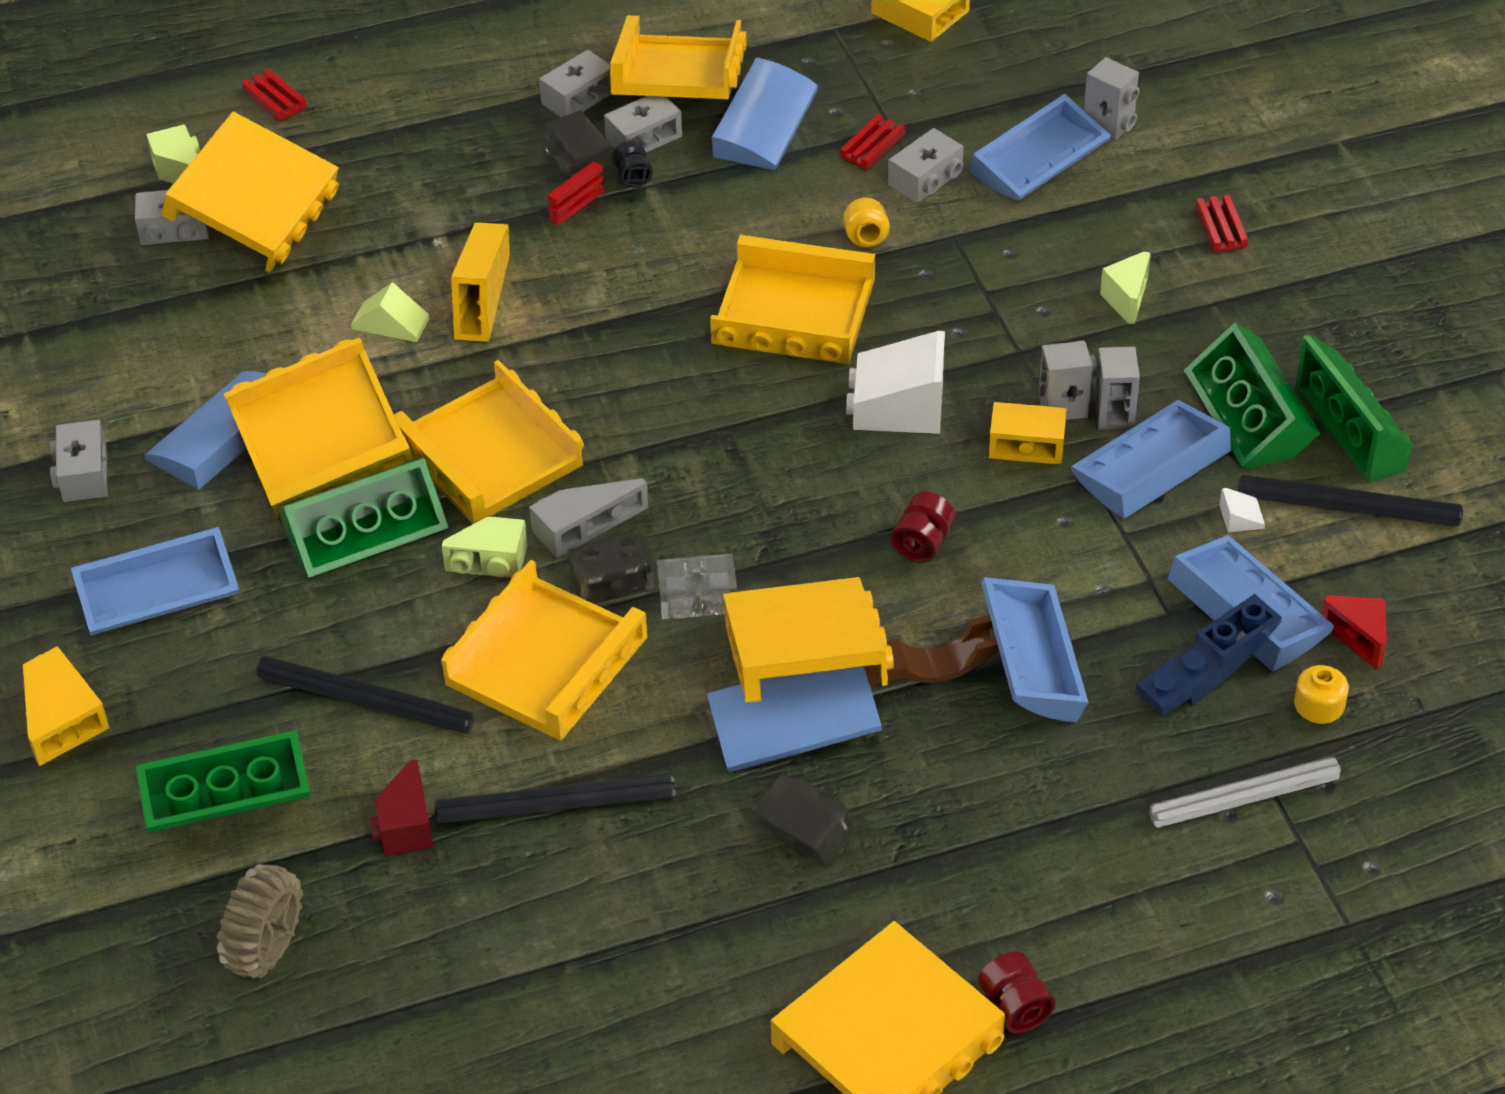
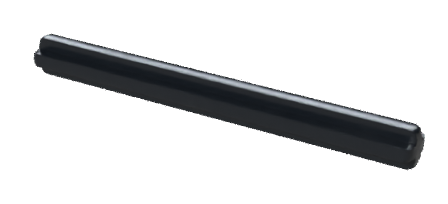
[1238,475,1464,526]
[256,656,475,734]
[435,774,676,824]

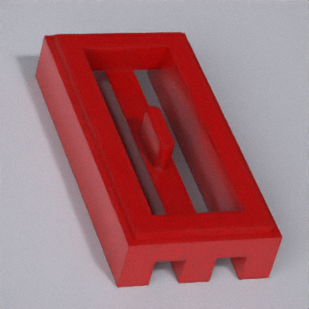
[242,68,306,121]
[840,114,905,170]
[547,161,604,226]
[1196,195,1248,252]

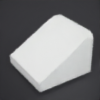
[1219,488,1265,533]

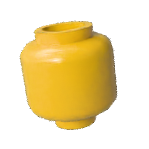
[843,197,890,248]
[1294,665,1349,724]

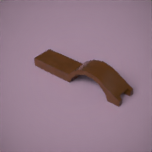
[864,615,999,686]

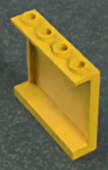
[610,15,747,99]
[162,111,339,273]
[710,235,875,364]
[223,337,413,519]
[394,360,584,524]
[441,560,647,741]
[723,577,894,703]
[771,921,1005,1094]

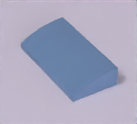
[712,57,818,171]
[968,94,1111,201]
[144,371,266,490]
[1071,400,1231,519]
[71,527,240,635]
[1167,535,1334,672]
[981,577,1089,723]
[707,666,882,773]

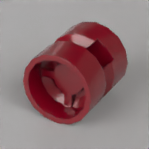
[890,491,956,563]
[978,951,1056,1034]

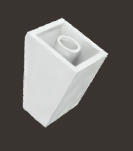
[846,331,945,434]

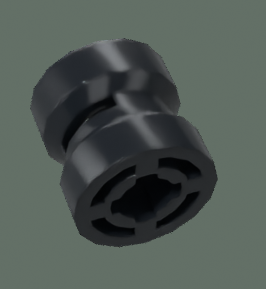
[613,141,653,188]

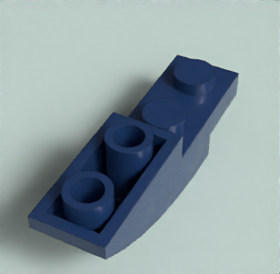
[1136,594,1282,717]

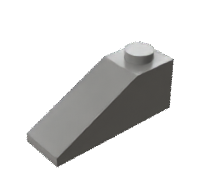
[529,478,649,558]

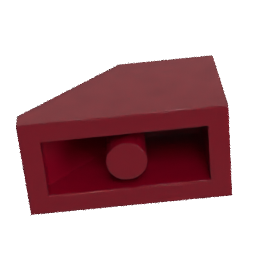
[369,759,433,856]

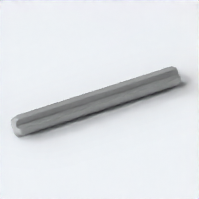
[1149,757,1341,828]

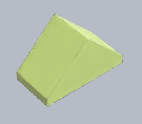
[1100,252,1151,325]
[351,282,429,342]

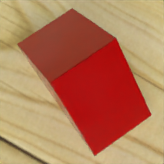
[1321,595,1387,670]

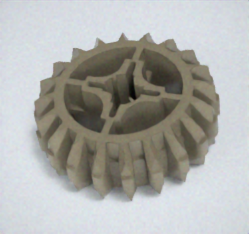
[217,864,303,978]

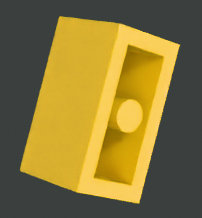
[989,402,1067,465]

